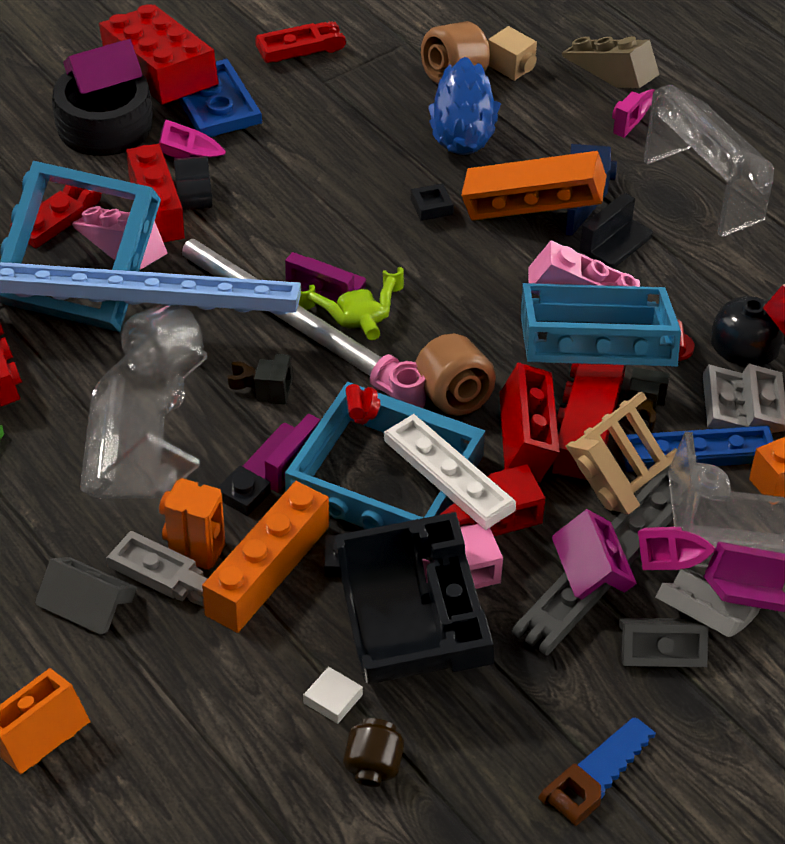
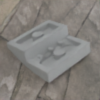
[703,364,785,433]
[655,569,761,637]

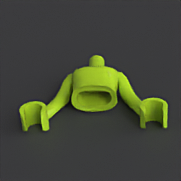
[298,267,404,340]

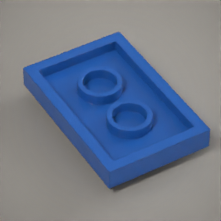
[178,59,262,137]

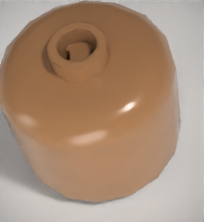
[421,21,490,84]
[415,333,496,416]

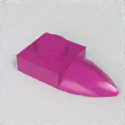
[612,89,657,138]
[159,120,226,158]
[638,527,716,570]

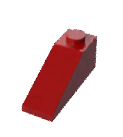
[440,464,545,536]

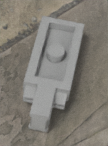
[106,531,208,607]

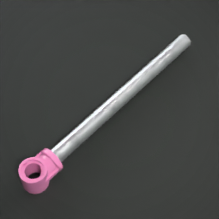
[182,239,427,408]

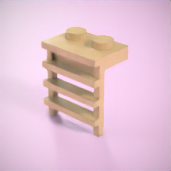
[566,392,682,514]

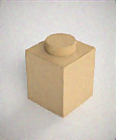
[488,26,537,81]

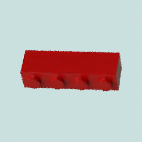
[552,363,626,480]

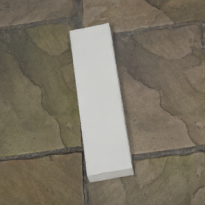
[384,414,516,530]

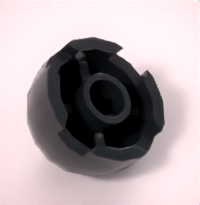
[711,296,784,366]

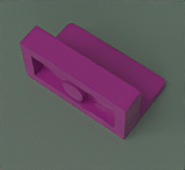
[63,39,142,95]
[285,252,366,303]
[242,413,321,493]
[552,509,637,600]
[703,542,785,612]

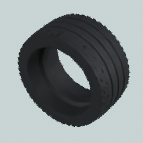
[52,72,153,156]

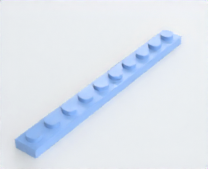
[0,262,301,315]

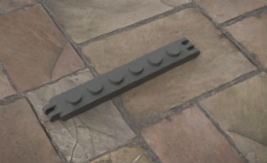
[512,457,704,656]

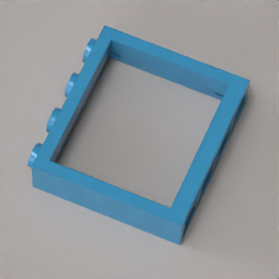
[0,161,161,332]
[521,283,681,366]
[285,382,485,529]

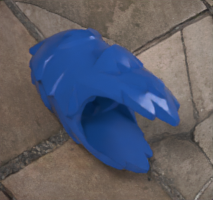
[429,57,501,155]

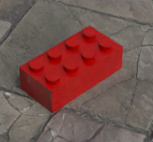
[99,4,219,104]

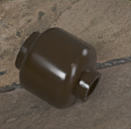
[343,718,404,787]

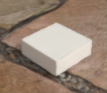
[303,666,363,724]

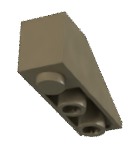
[562,36,660,88]

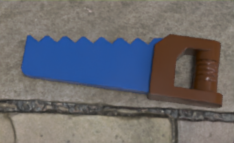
[538,718,656,826]

